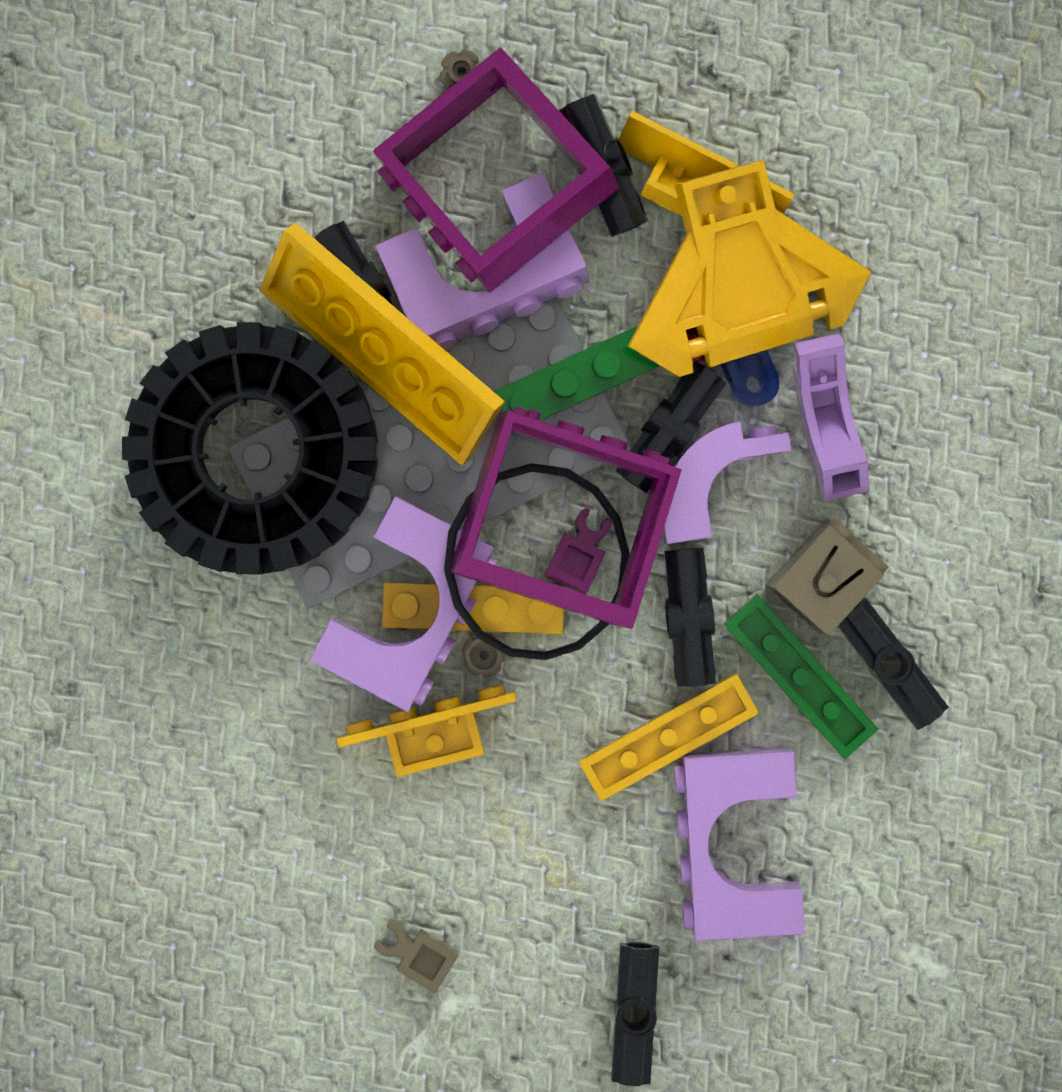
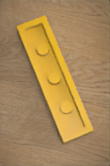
[382,582,564,634]
[578,673,759,802]

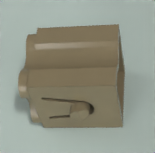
[766,518,889,637]

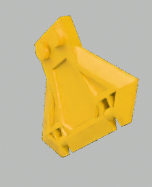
[628,160,871,377]

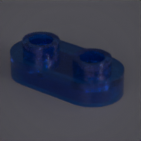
[720,350,780,407]

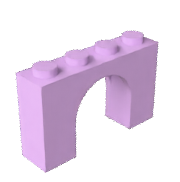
[375,173,590,351]
[309,496,498,712]
[674,747,805,941]

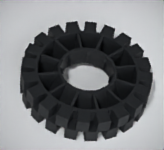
[122,322,378,575]

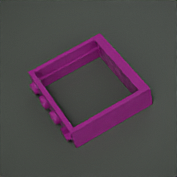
[373,47,619,293]
[449,406,682,629]

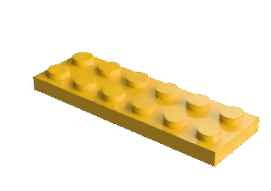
[259,223,505,466]

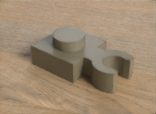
[374,919,459,994]

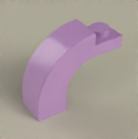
[793,333,869,501]
[662,421,791,544]

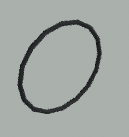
[444,463,630,660]

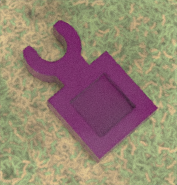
[544,508,611,594]

